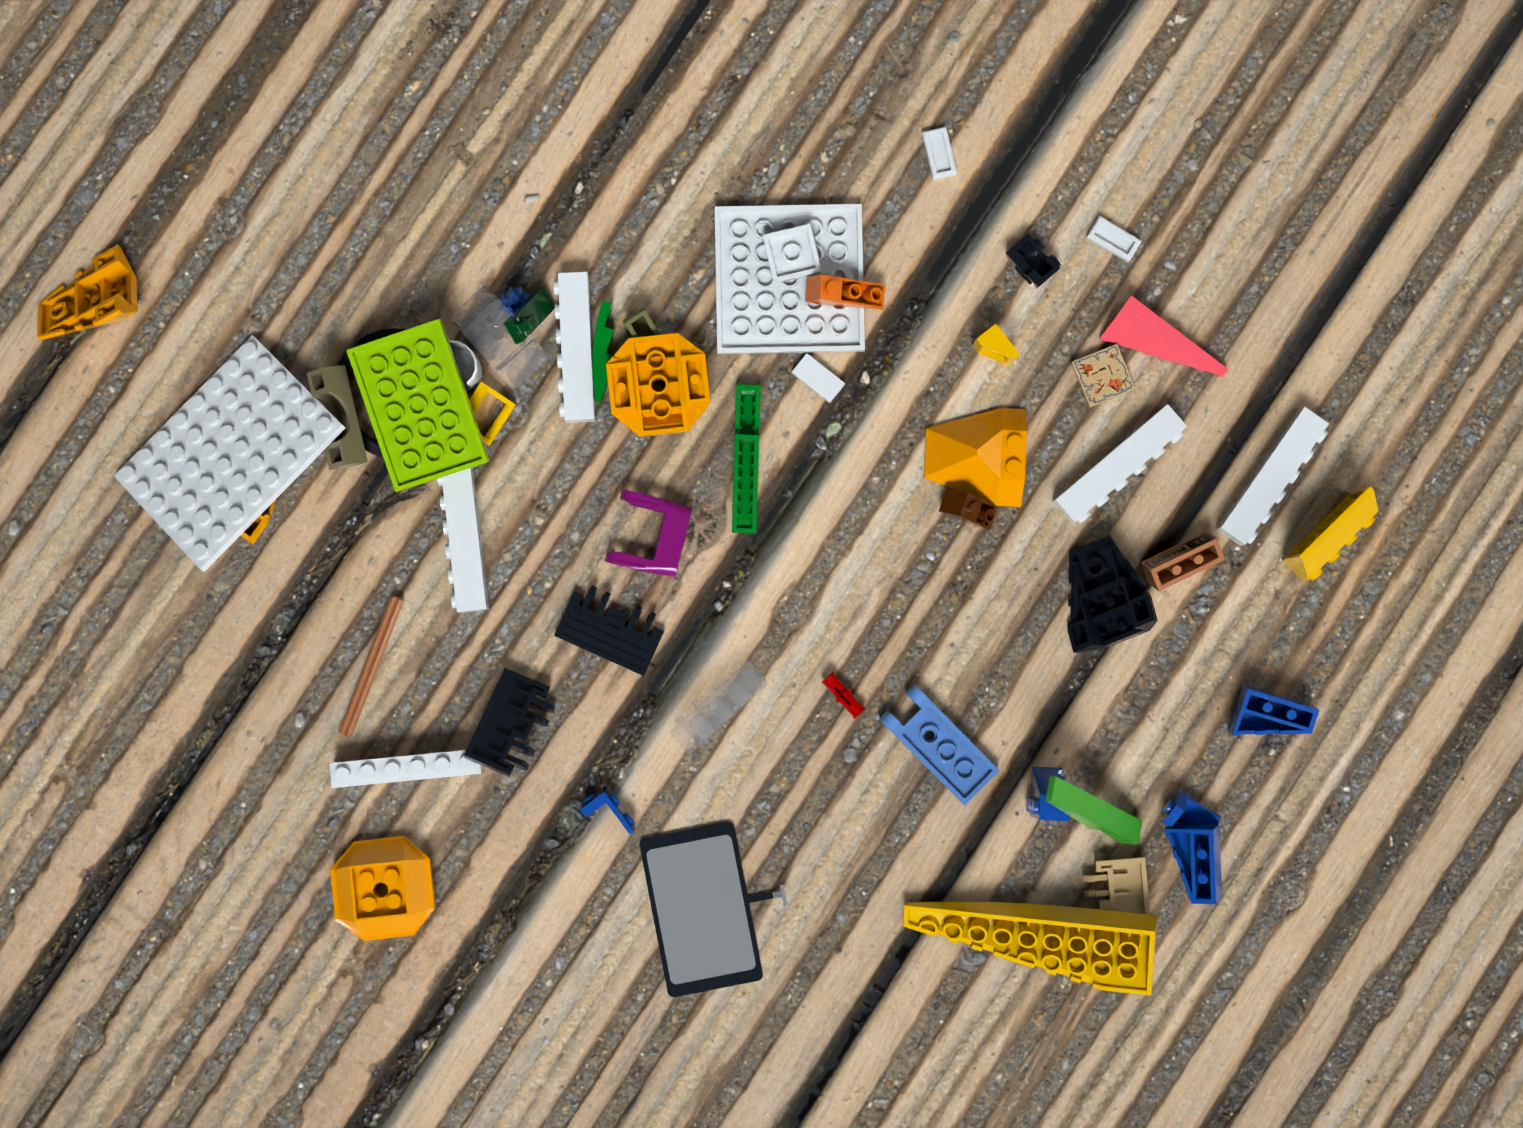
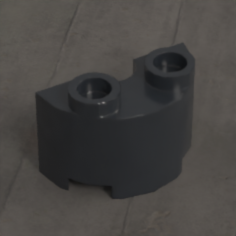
[1005,234,1061,289]

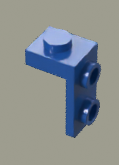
[580,791,635,834]
[1163,791,1221,828]

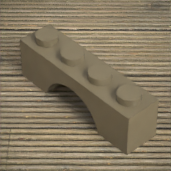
[307,365,368,470]

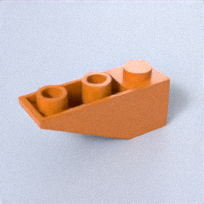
[805,274,885,310]

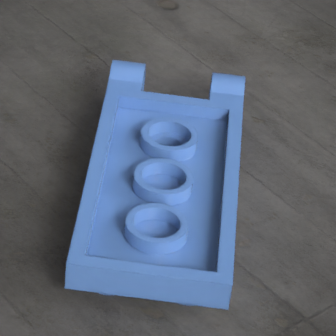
[879,684,1000,806]

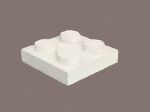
[762,224,822,284]

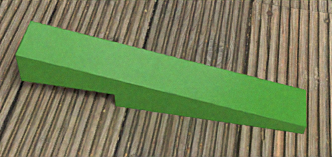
[1045,776,1142,845]

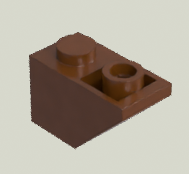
[939,488,998,530]

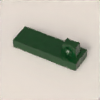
[504,287,555,344]

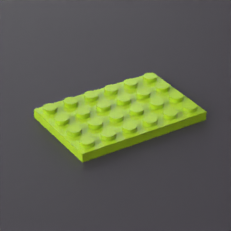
[346,319,490,492]

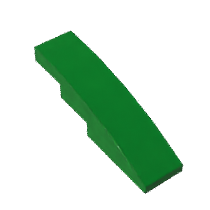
[592,300,615,406]

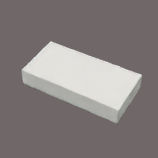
[922,127,957,181]
[1086,216,1141,263]
[792,353,845,403]

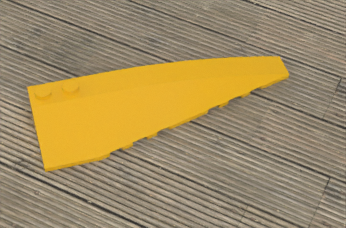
[903,902,1157,996]

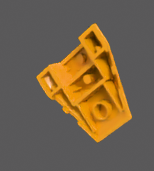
[37,244,138,340]
[923,408,1027,507]

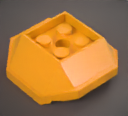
[606,333,711,437]
[330,835,436,941]

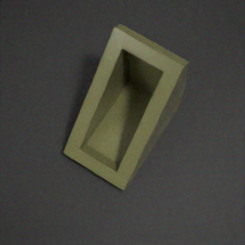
[623,307,660,338]

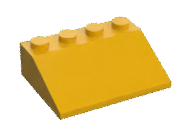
[1282,486,1378,581]

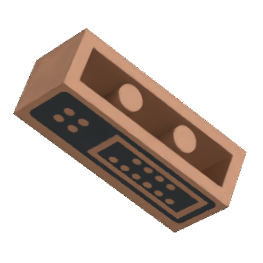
[1140,531,1225,591]

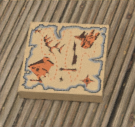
[1071,344,1135,408]

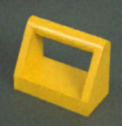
[972,324,1019,365]
[469,382,516,446]

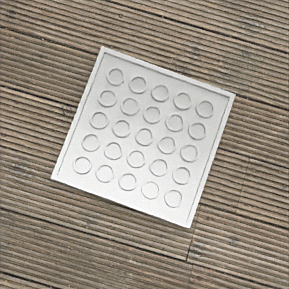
[715,204,865,354]

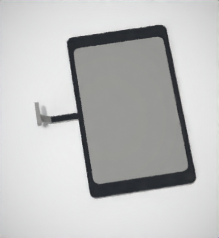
[639,822,787,997]

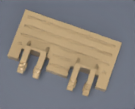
[1083,857,1150,915]

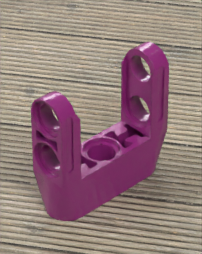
[604,490,692,577]

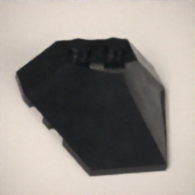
[1067,535,1158,653]

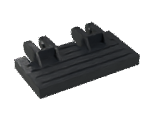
[554,585,665,676]
[464,668,556,777]

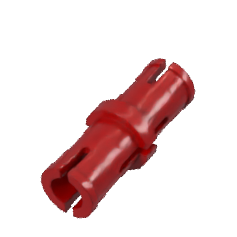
[821,672,866,719]

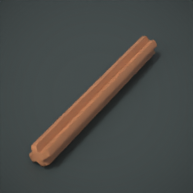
[339,596,403,737]

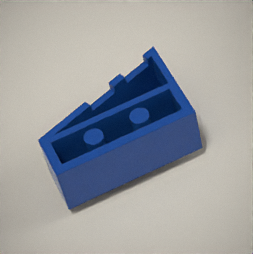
[1228,684,1319,736]
[1026,766,1070,821]
[1164,824,1222,904]

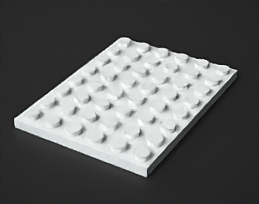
[114,335,345,572]

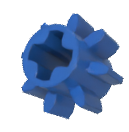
[500,286,529,317]

